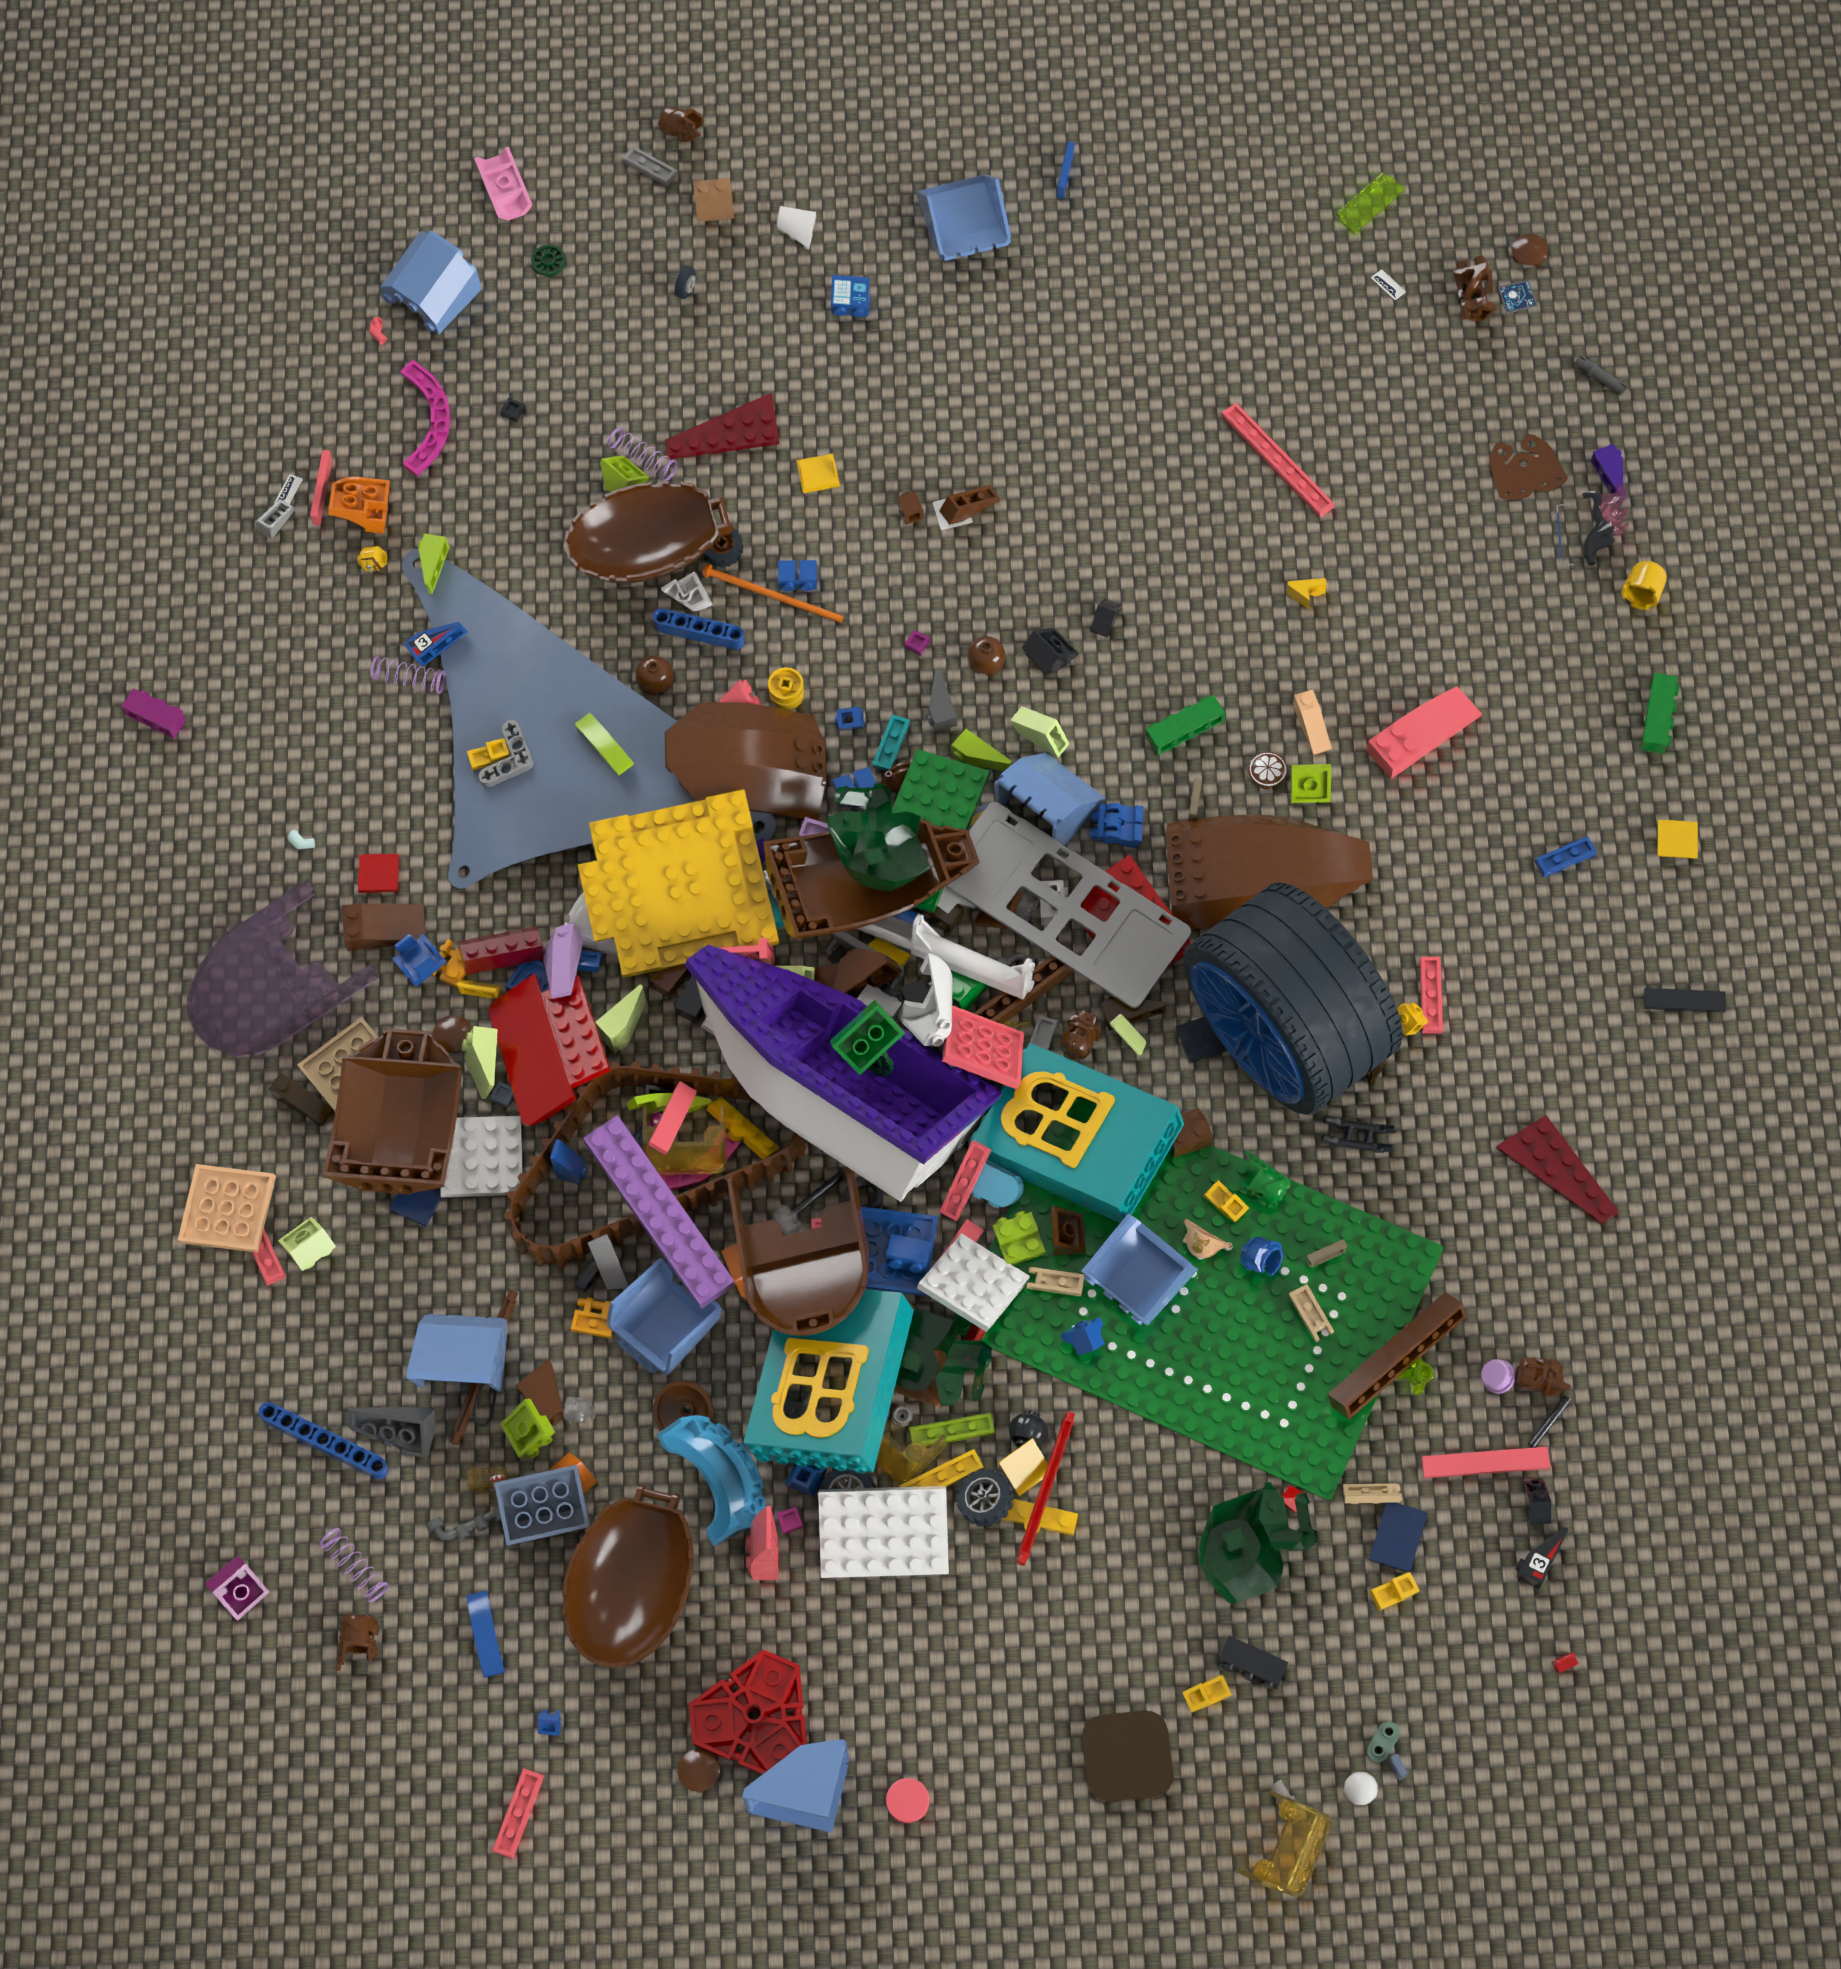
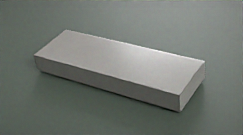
[622,146,678,187]

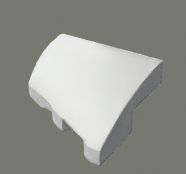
[777,206,816,250]
[661,572,713,611]

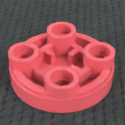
[886,1778,929,1823]

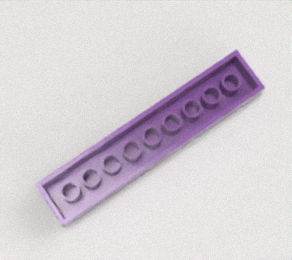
[583,1115,735,1309]

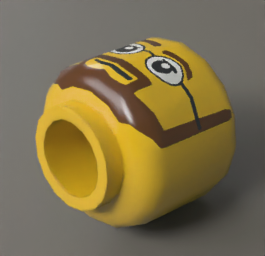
[357,546,387,572]

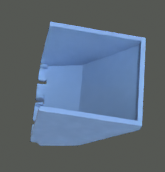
[916,174,1011,261]
[995,752,1106,853]
[406,1314,508,1393]
[742,1740,849,1833]

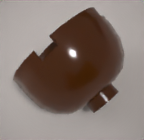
[968,636,1005,676]
[636,656,674,695]

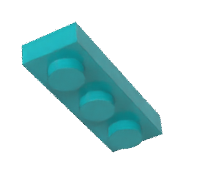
[872,714,910,771]

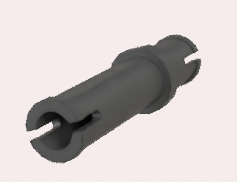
[1574,355,1628,396]

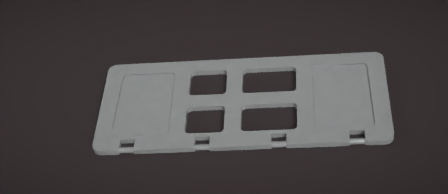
[945,802,1191,1008]

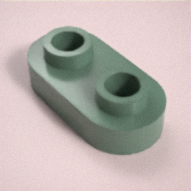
[1367,1722,1400,1763]

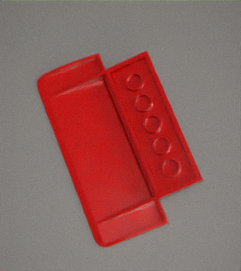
[489,974,611,1126]

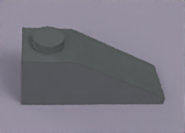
[926,668,957,732]

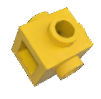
[1397,1003,1428,1036]

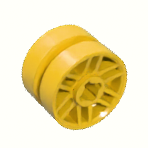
[768,667,804,710]

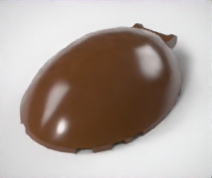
[564,481,734,583]
[562,1485,694,1668]

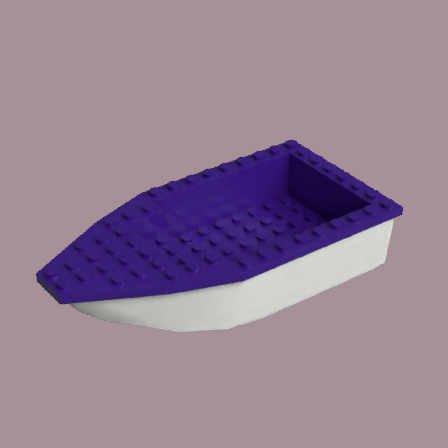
[685,945,1002,1202]

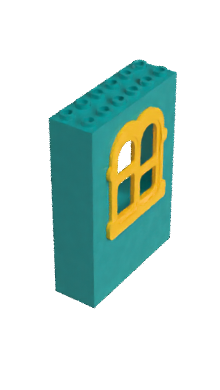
[970,1043,1184,1223]
[743,1289,914,1473]

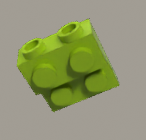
[993,1211,1046,1265]
[500,1399,555,1458]

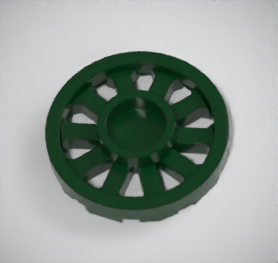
[531,244,566,277]
[867,1051,894,1077]

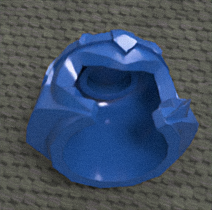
[1240,1237,1283,1276]

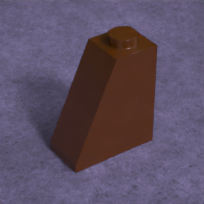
[516,1360,564,1426]

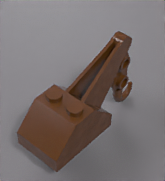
[814,948,903,999]

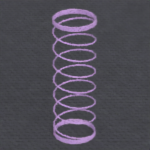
[607,427,677,481]
[370,656,446,694]
[319,1528,389,1602]

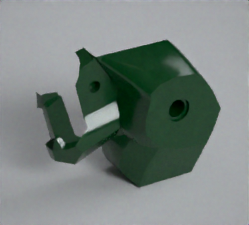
[827,784,937,892]
[1198,1482,1318,1603]

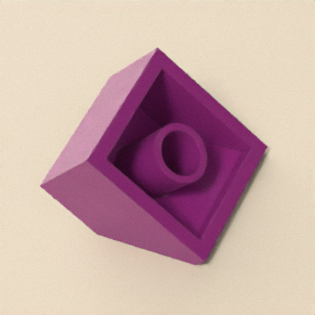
[205,1555,269,1621]

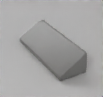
[588,1234,629,1290]

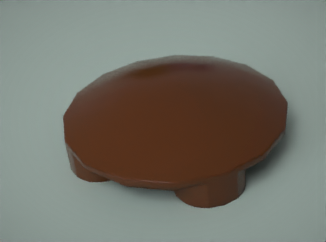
[1512,234,1548,267]
[433,1015,472,1052]
[677,1749,721,1793]

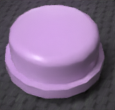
[1481,1359,1516,1394]

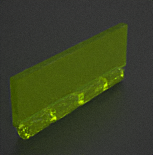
[1336,172,1405,235]

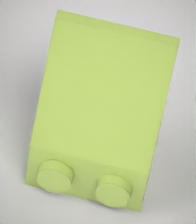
[595,984,646,1053]
[462,1026,498,1099]

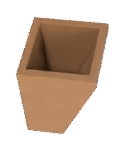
[693,178,734,222]

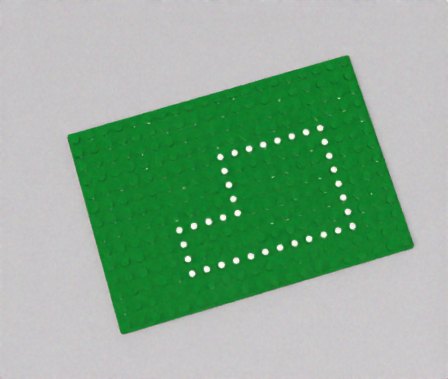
[956,1091,1443,1500]

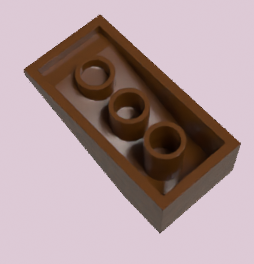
[342,903,426,951]

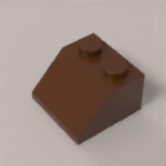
[1170,1108,1213,1158]

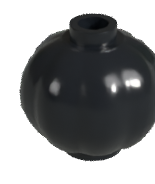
[1009,1410,1048,1448]

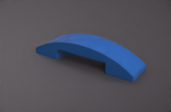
[466,1590,505,1678]

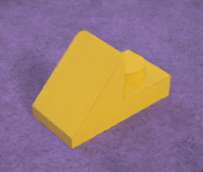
[1286,578,1327,608]

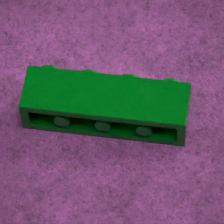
[1640,672,1680,754]
[1146,694,1225,756]

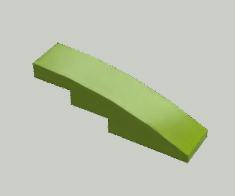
[574,713,634,776]
[626,1093,712,1114]

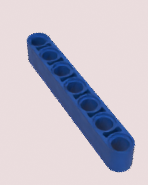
[259,1402,389,1480]

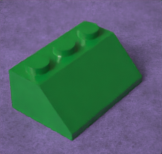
[830,1000,905,1075]

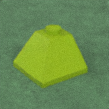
[600,455,650,492]

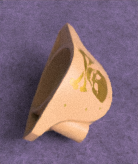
[1183,1219,1232,1258]

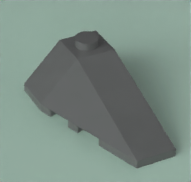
[348,1407,436,1458]

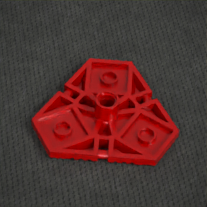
[689,1649,807,1775]

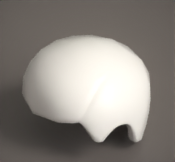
[1344,1772,1378,1805]

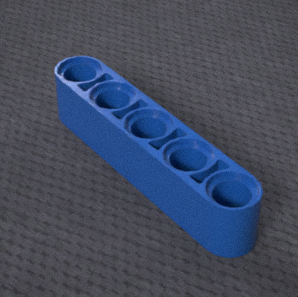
[653,608,745,650]

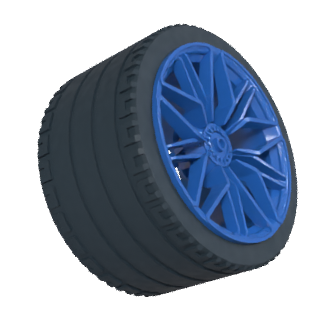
[1183,882,1403,1115]

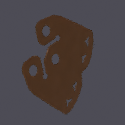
[1489,434,1568,500]

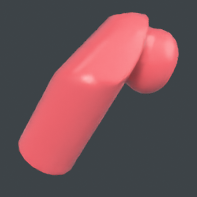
[369,317,387,344]

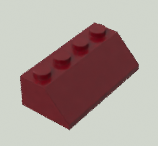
[457,926,543,975]

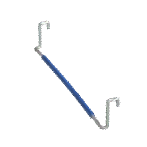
[1556,503,1574,567]

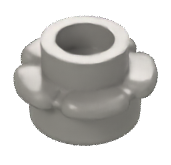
[892,1407,913,1427]

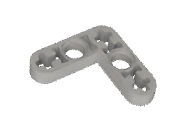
[479,720,534,787]

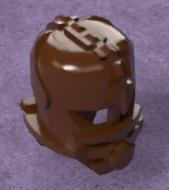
[658,106,703,142]
[1060,1011,1101,1060]
[1515,1357,1571,1397]
[336,1614,379,1671]

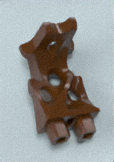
[1453,255,1497,322]

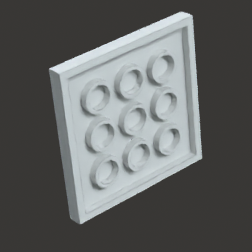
[441,1116,522,1197]
[917,1233,1030,1332]

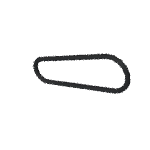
[473,1383,497,1427]

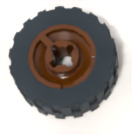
[703,524,743,568]

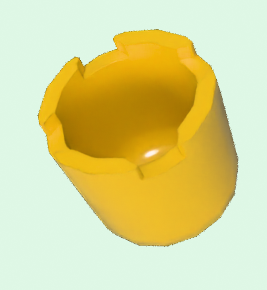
[1621,561,1667,610]

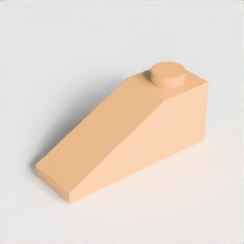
[1293,690,1332,755]

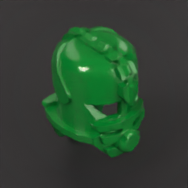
[1238,1150,1290,1208]

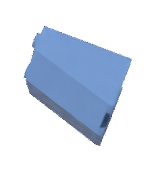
[380,230,481,335]
[1082,1213,1198,1325]
[606,1258,722,1375]

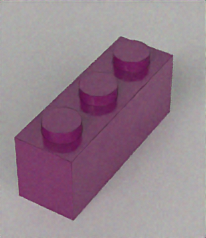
[121,688,186,739]

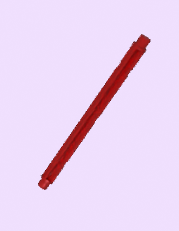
[1016,1412,1075,1566]

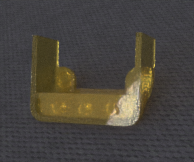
[642,1106,727,1174]
[876,1431,947,1485]
[1237,1790,1332,1897]

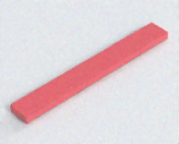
[1221,403,1335,518]

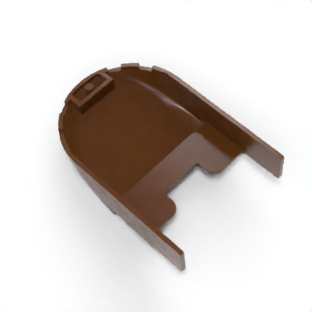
[727,1166,870,1335]

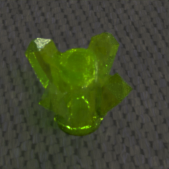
[1398,1357,1435,1395]

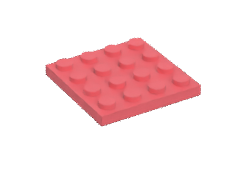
[942,1006,1024,1089]

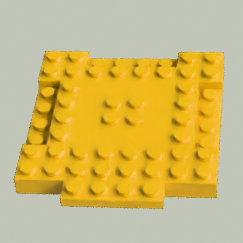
[578,789,779,978]

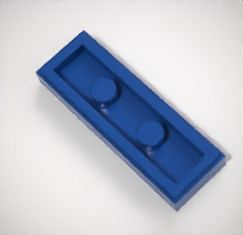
[1057,142,1075,198]
[1534,836,1597,878]

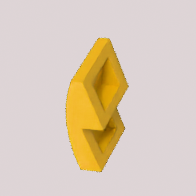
[467,738,510,771]
[1203,1180,1249,1223]
[1369,1572,1420,1611]
[1182,1675,1232,1712]

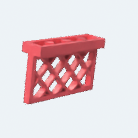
[719,938,775,966]

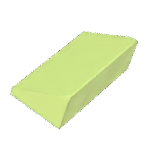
[1110,1014,1146,1055]

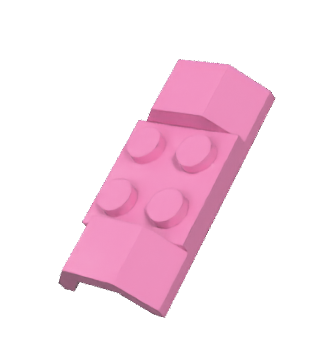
[474,147,532,220]

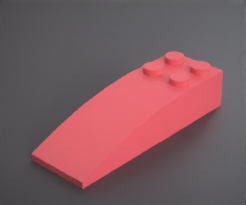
[1366,686,1482,779]
[746,1506,778,1580]

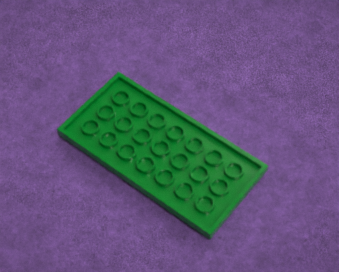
[892,749,990,913]

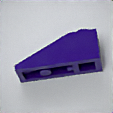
[1591,443,1624,506]

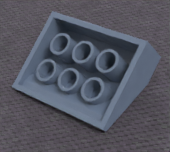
[494,1465,591,1546]

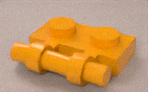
[431,939,465,988]
[571,1297,613,1339]

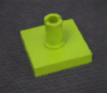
[1291,764,1331,803]

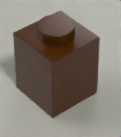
[897,491,923,525]

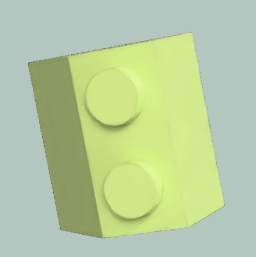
[278,1217,336,1271]

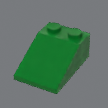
[929,970,989,1011]

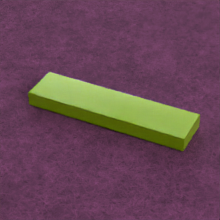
[909,1413,995,1449]

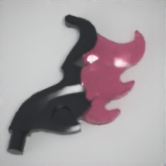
[1582,484,1629,566]

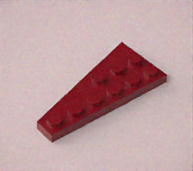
[665,393,779,460]
[1496,1115,1619,1225]

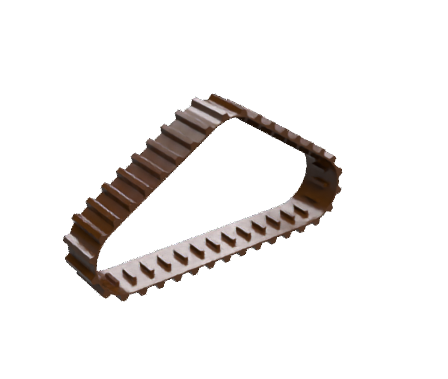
[504,1061,806,1269]

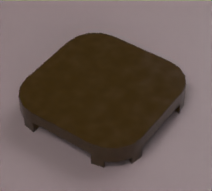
[1082,1710,1173,1805]

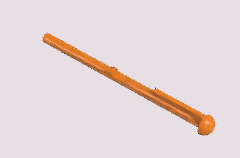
[702,564,844,623]

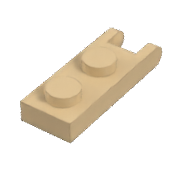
[1026,1267,1084,1296]
[1288,1284,1334,1342]
[1343,1483,1402,1504]

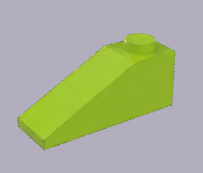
[418,533,450,595]
[951,729,1012,771]

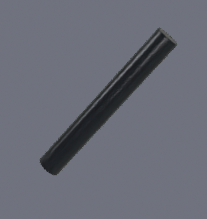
[791,1172,843,1216]
[1528,1396,1571,1448]

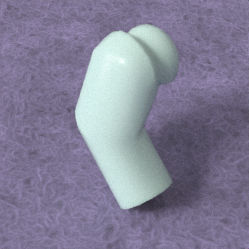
[287,830,315,849]

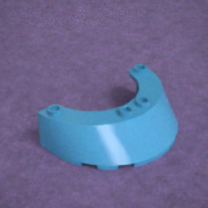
[657,1415,766,1546]

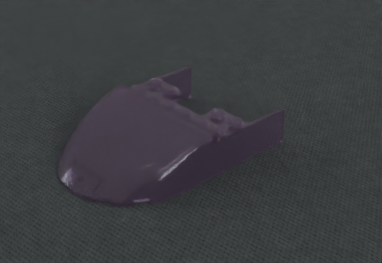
[187,879,379,1056]

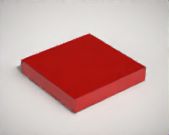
[358,854,400,893]

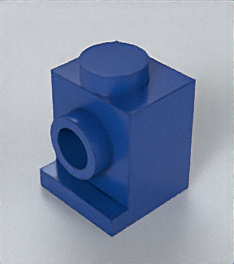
[834,707,865,731]

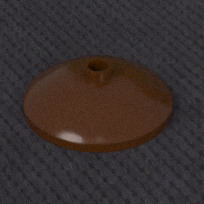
[653,1380,714,1431]

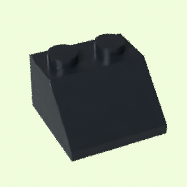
[1022,627,1079,674]

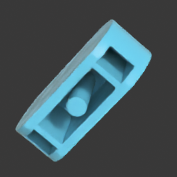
[971,1159,1024,1208]

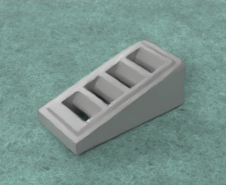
[256,499,295,539]

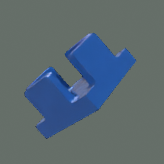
[392,933,446,987]

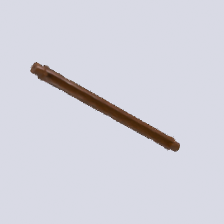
[450,1290,518,1445]

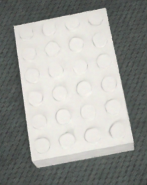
[818,1486,949,1578]

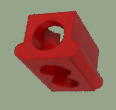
[1551,1652,1579,1673]

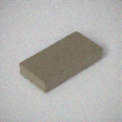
[1188,779,1202,820]
[1305,1239,1347,1268]

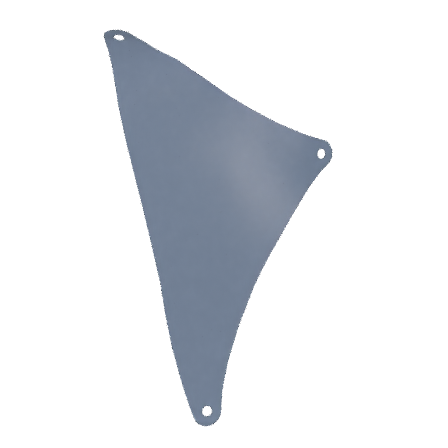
[402,548,776,889]

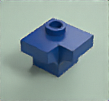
[1061,1317,1105,1355]
[785,1465,828,1497]

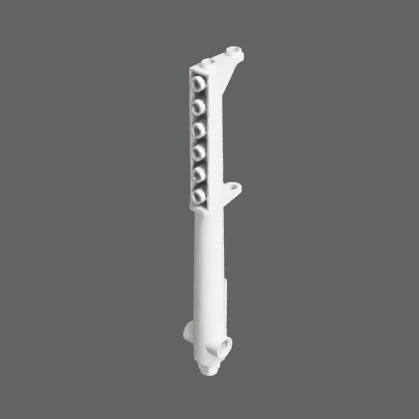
[763,870,1035,999]

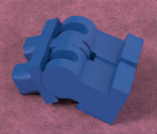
[1090,803,1144,848]

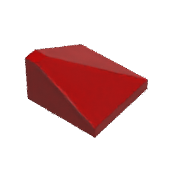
[1282,1485,1308,1514]

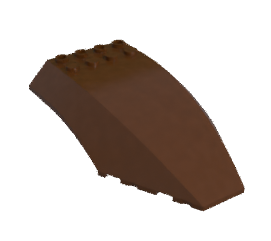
[1166,815,1373,931]
[764,819,980,939]

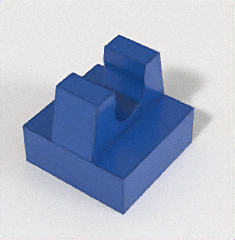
[538,1709,561,1736]

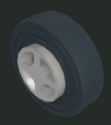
[674,265,695,299]

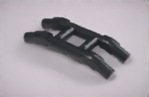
[1321,1115,1397,1153]

